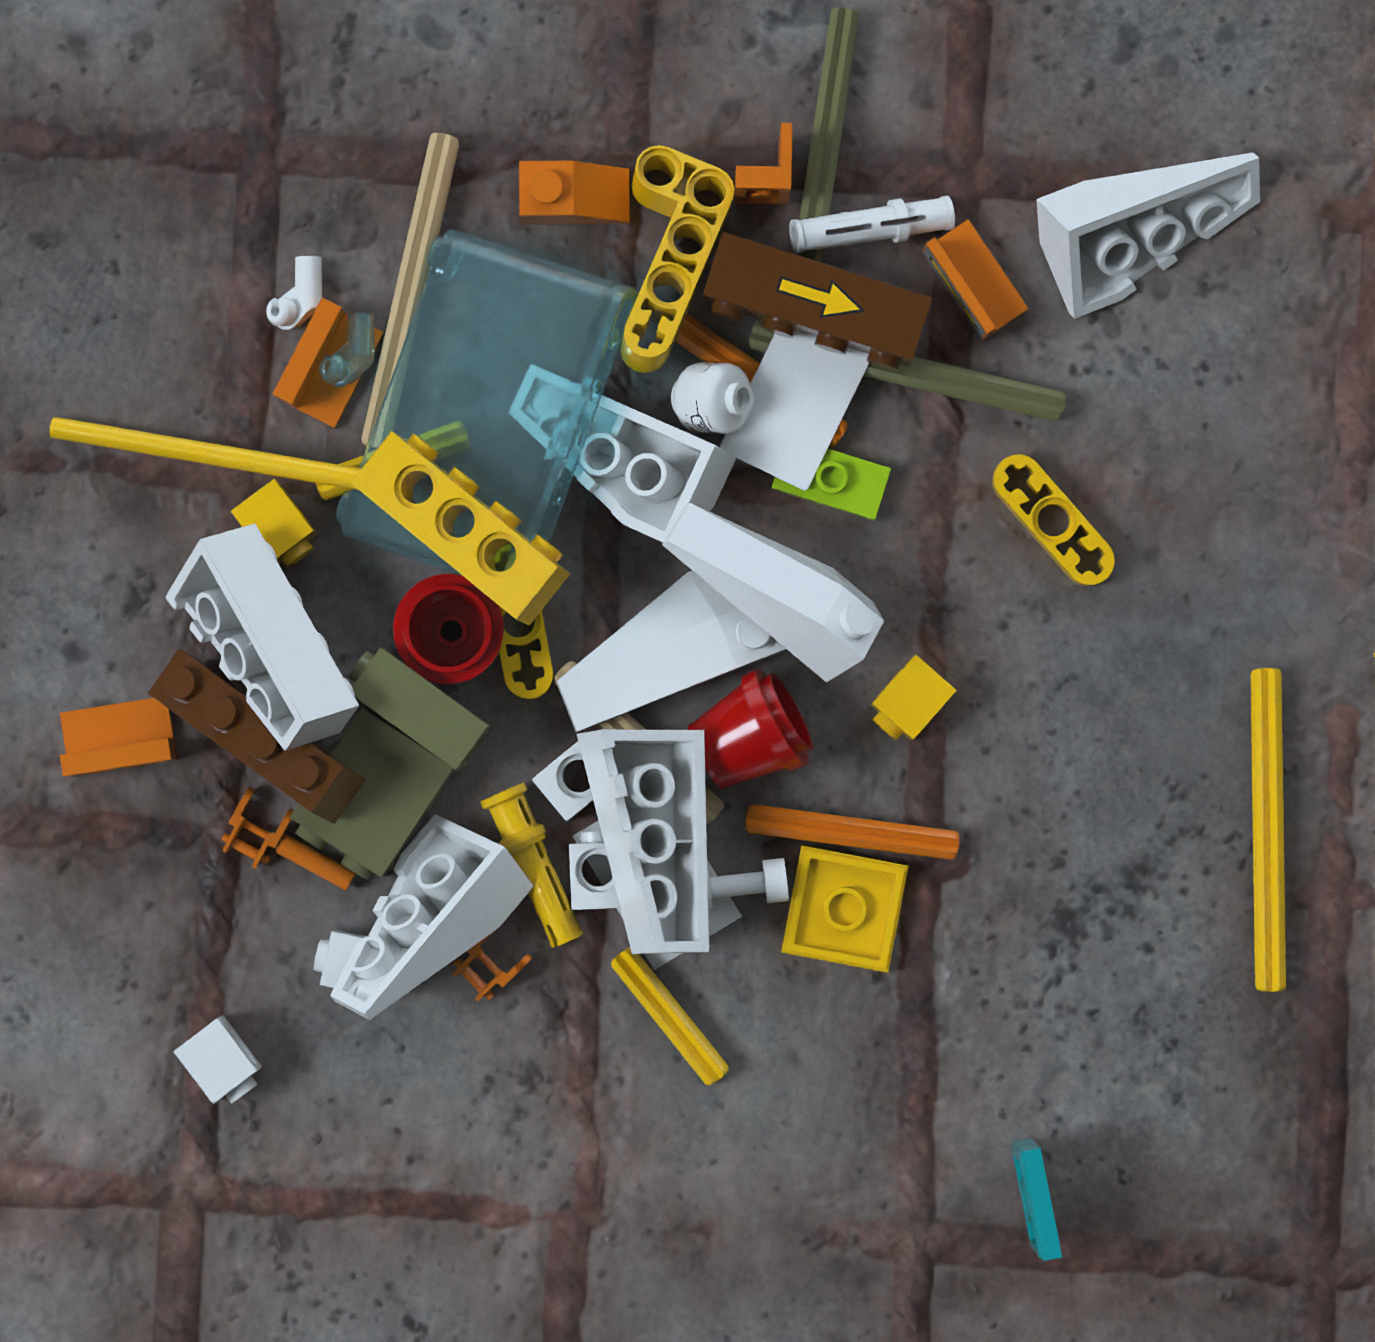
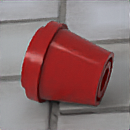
[393,574,504,684]
[688,668,813,789]

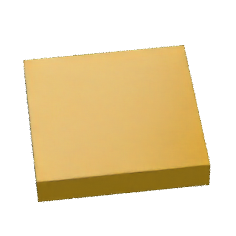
[781,845,908,973]

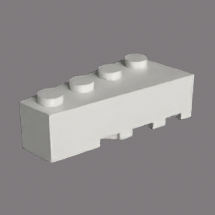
[165,524,359,751]
[577,729,709,954]

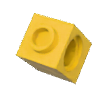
[231,478,318,567]
[870,654,957,741]

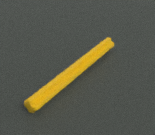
[1251,668,1286,992]

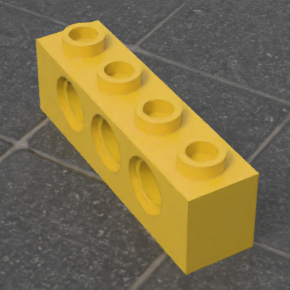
[351,431,570,625]

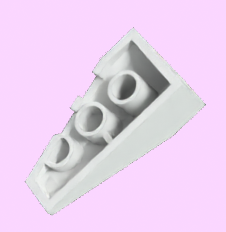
[1036,153,1260,319]
[330,814,534,1020]

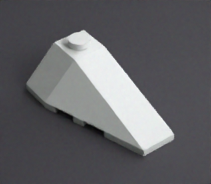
[509,365,736,542]
[662,503,884,682]
[556,571,786,732]

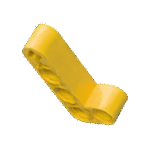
[620,145,735,373]

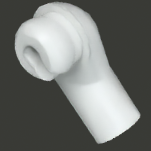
[266,256,322,330]

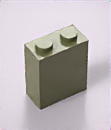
[348,647,493,771]
[289,708,455,880]

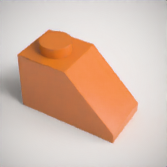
[519,161,630,225]

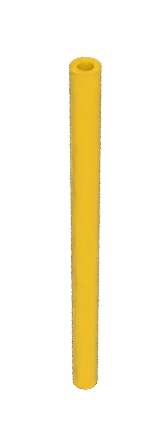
[49,417,362,490]

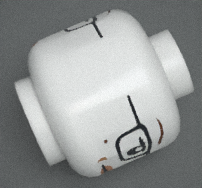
[671,362,754,434]

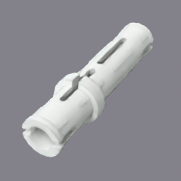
[789,196,955,254]

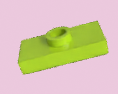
[771,449,891,521]

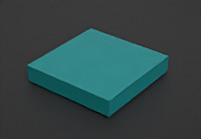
[1010,1138,1062,1261]

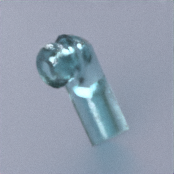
[319,313,375,387]

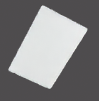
[720,331,869,490]

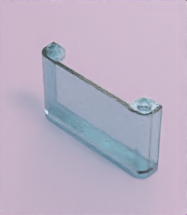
[336,229,639,576]

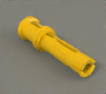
[480,782,584,948]

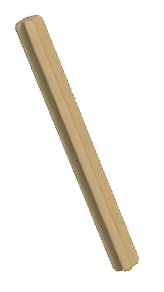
[361,133,459,449]

